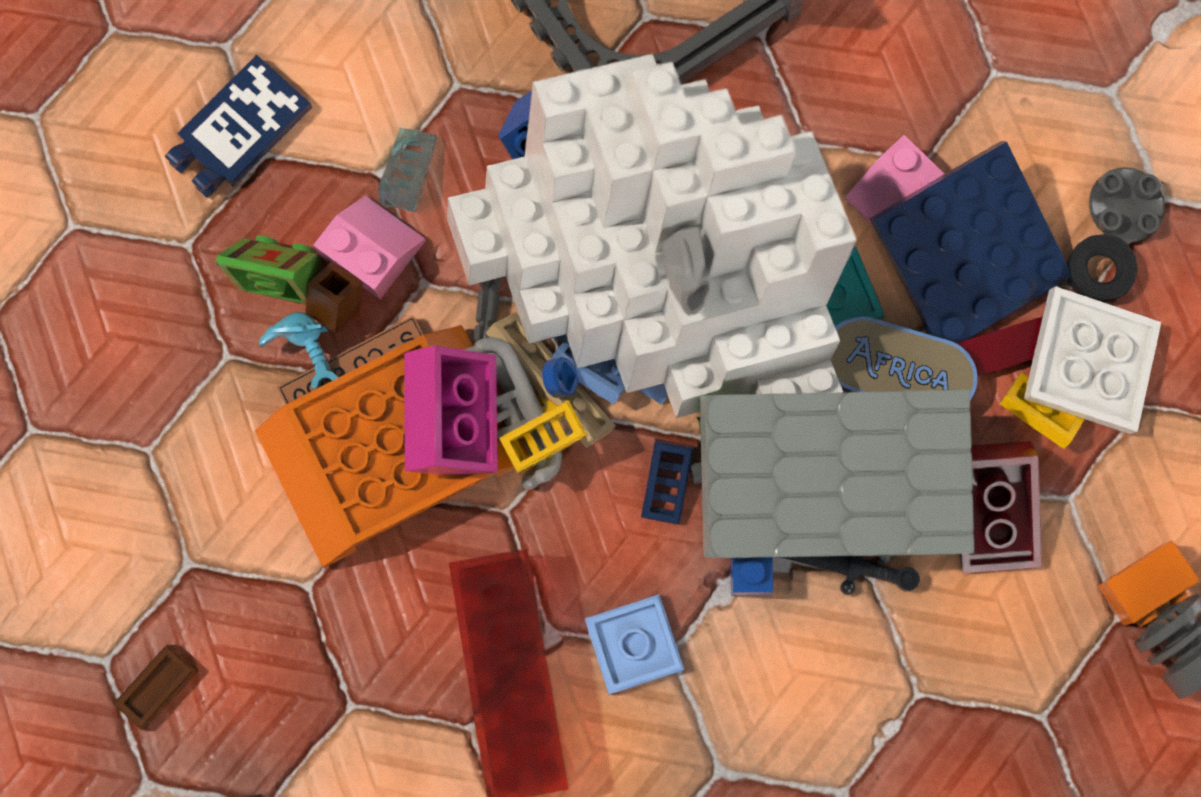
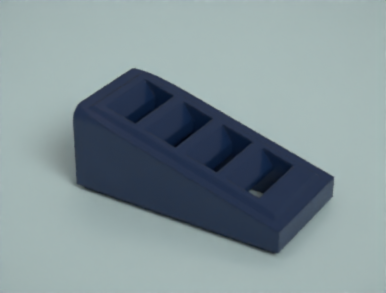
[641,439,694,525]

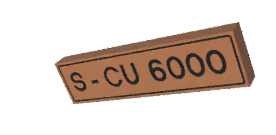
[277,315,423,404]

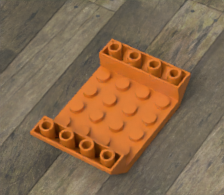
[255,325,530,568]

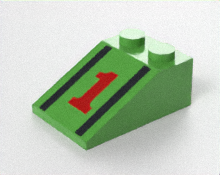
[215,235,324,305]

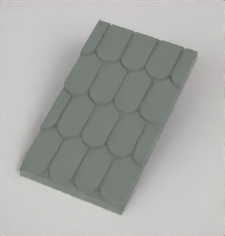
[700,390,974,558]

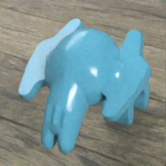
[259,312,339,389]

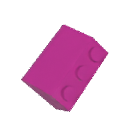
[404,345,498,475]

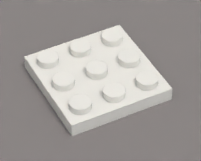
[1024,286,1161,434]

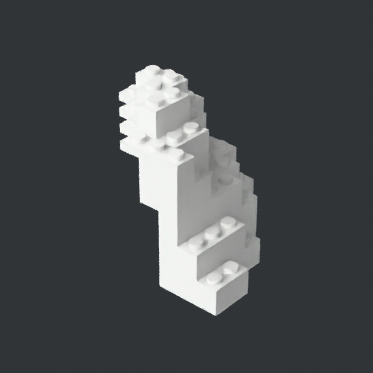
[447,54,856,418]

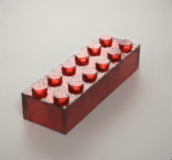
[449,549,570,797]

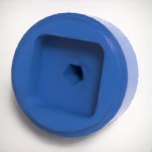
[542,357,578,398]

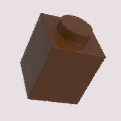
[305,262,362,333]

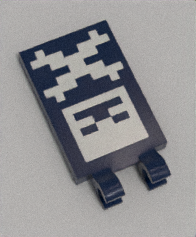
[165,55,312,198]

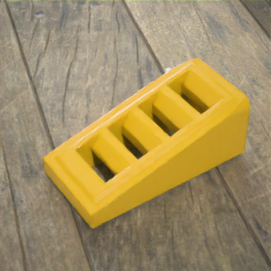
[499,400,588,473]

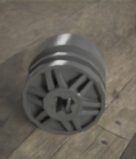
[1134,593,1201,699]

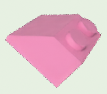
[845,135,944,226]
[313,196,426,300]

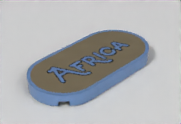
[831,316,978,400]

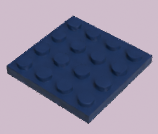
[869,141,1070,343]

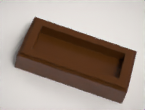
[113,644,198,731]

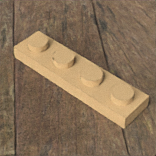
[486,312,616,448]

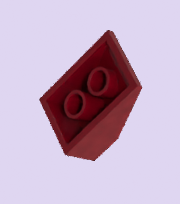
[960,441,1042,573]

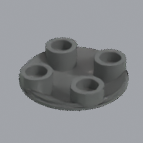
[1089,167,1165,242]

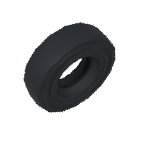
[1067,234,1138,303]

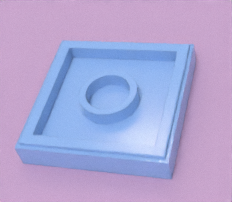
[585,594,684,695]

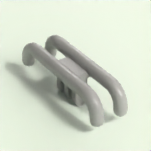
[465,337,562,490]

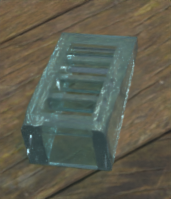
[378,127,437,212]

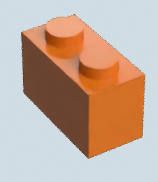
[1097,540,1200,627]

